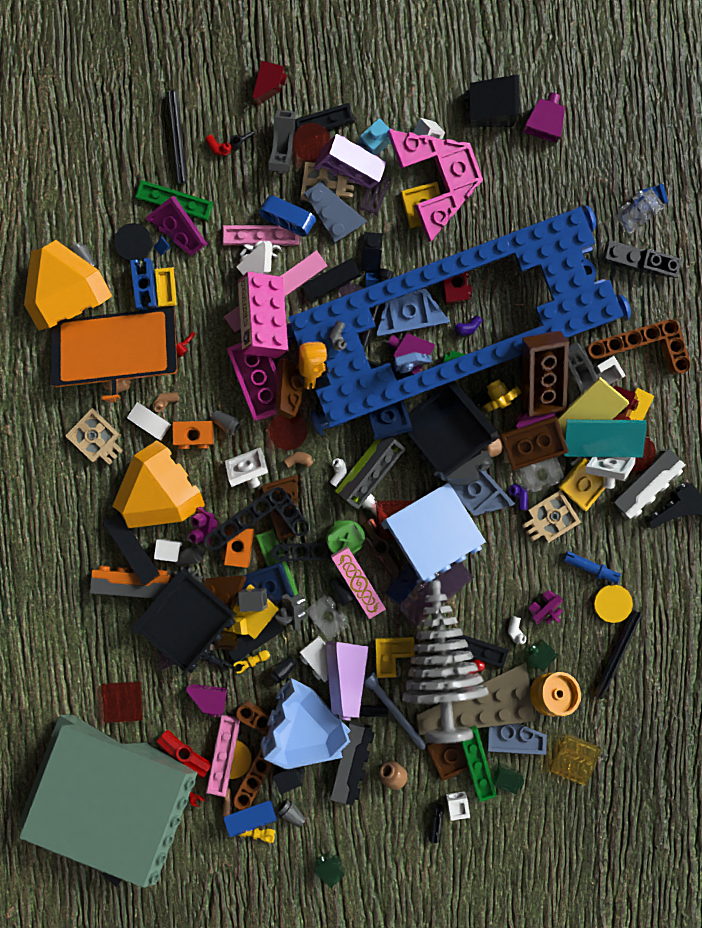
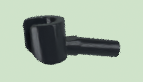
[229,131,254,151]

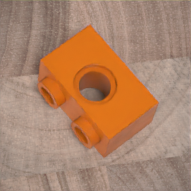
[173,421,214,449]
[222,526,254,568]

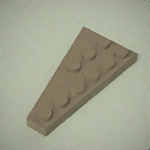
[417,662,535,735]

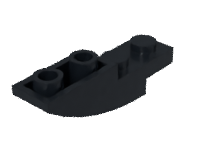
[602,240,682,278]

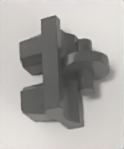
[276,594,306,631]

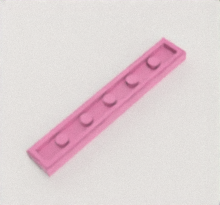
[224,250,328,333]

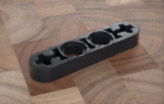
[272,542,333,561]

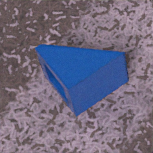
[154,236,171,256]
[366,273,378,288]

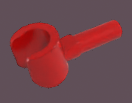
[176,331,196,357]
[189,792,205,807]

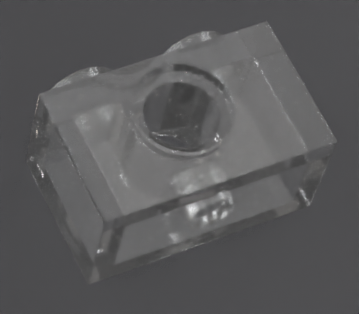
[616,189,665,235]
[517,457,564,493]
[305,595,348,641]

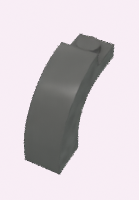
[269,110,296,173]
[568,342,599,394]
[423,450,493,485]

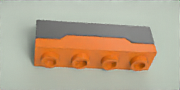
[90,566,173,598]

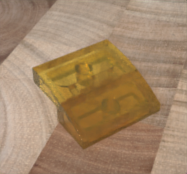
[550,733,601,786]

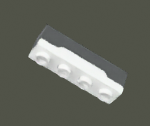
[610,448,685,519]

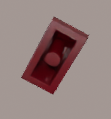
[252,61,287,105]

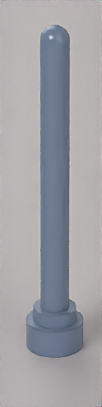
[363,672,426,750]

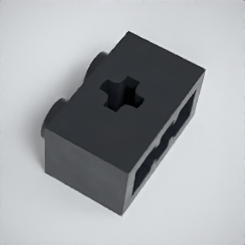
[272,765,305,795]

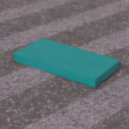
[564,419,647,458]

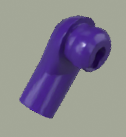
[455,315,483,336]
[509,484,528,510]

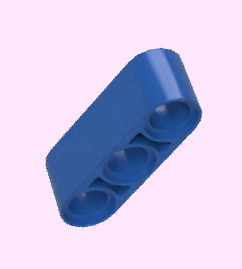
[259,195,316,237]

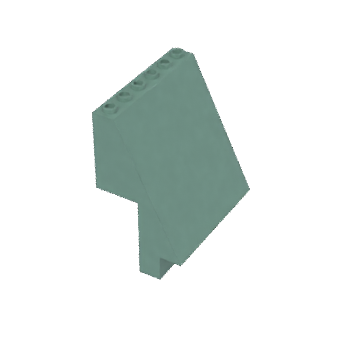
[18,715,197,888]

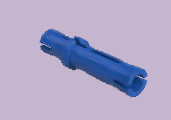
[563,550,621,585]

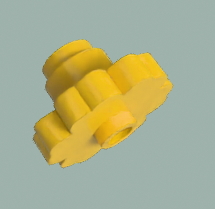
[484,379,522,412]

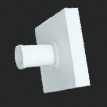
[225,448,268,489]
[586,457,635,489]

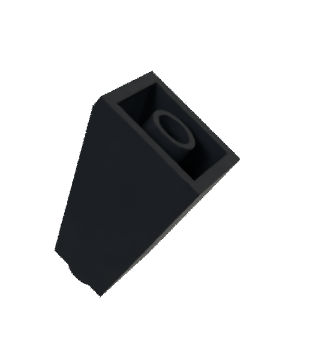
[464,75,519,128]

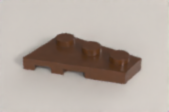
[275,358,306,419]
[261,474,298,541]

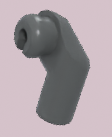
[329,320,346,351]

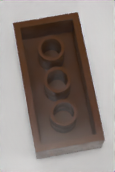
[521,331,569,417]

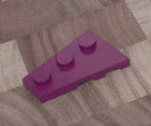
[145,196,208,256]

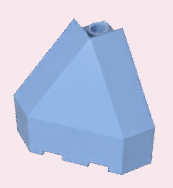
[261,678,351,769]

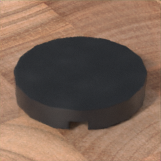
[114,223,153,261]

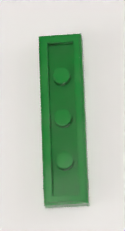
[135,180,214,221]
[460,725,497,802]

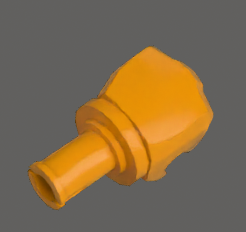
[299,342,327,389]

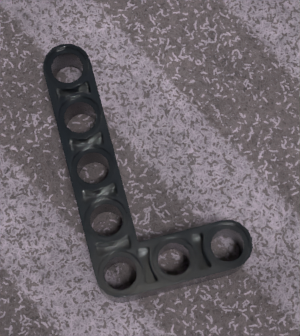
[204,487,309,550]

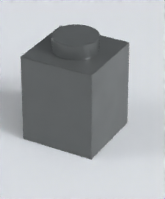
[236,588,268,612]

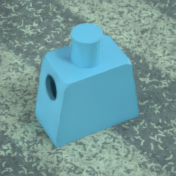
[357,118,391,155]

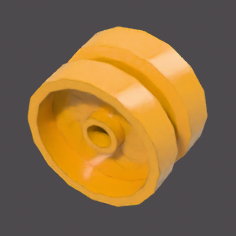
[530,672,581,716]

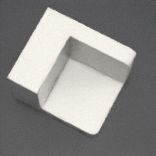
[413,118,445,139]
[594,356,625,385]
[154,539,182,562]

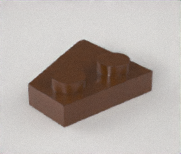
[204,576,247,610]

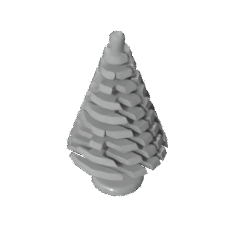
[402,580,489,743]

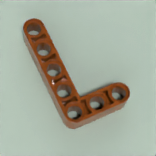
[585,319,691,375]
[234,701,273,810]

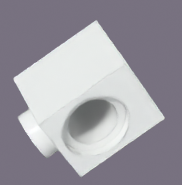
[446,791,470,821]

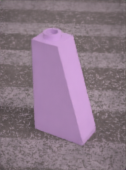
[325,641,368,720]

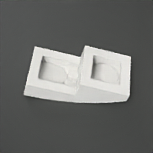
[127,402,171,440]

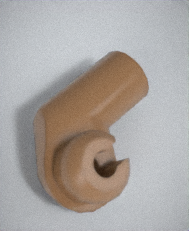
[153,392,179,412]
[284,451,313,468]
[219,788,233,817]

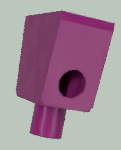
[523,92,565,143]
[387,333,435,375]

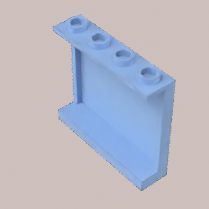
[381,483,486,584]

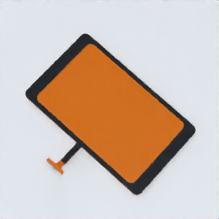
[51,307,177,403]

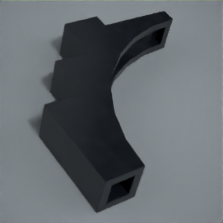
[644,482,702,529]

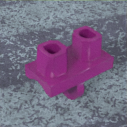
[188,506,218,545]
[528,590,563,624]

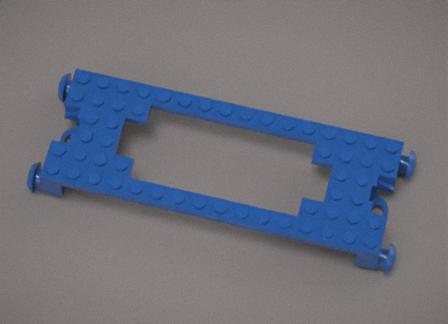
[286,205,631,436]

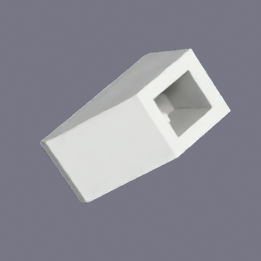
[237,241,272,275]
[300,635,328,682]

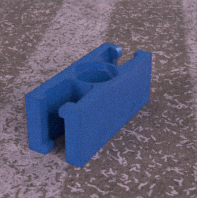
[130,258,159,311]
[224,800,277,838]

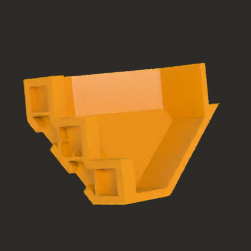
[24,240,112,330]
[112,440,205,528]

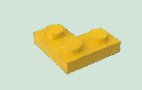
[375,637,415,678]

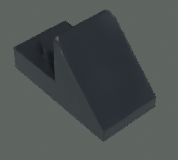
[361,232,383,273]

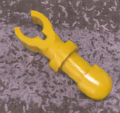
[233,650,270,674]
[238,828,275,843]

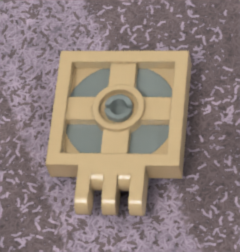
[300,162,354,203]
[66,408,123,465]
[522,490,581,543]

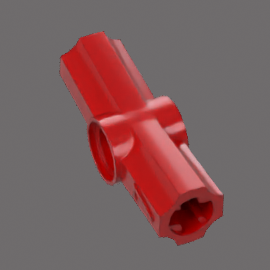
[156,730,212,779]

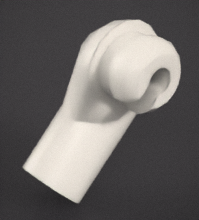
[330,458,347,487]
[508,616,526,644]

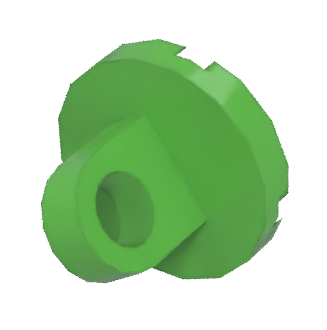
[326,519,365,554]

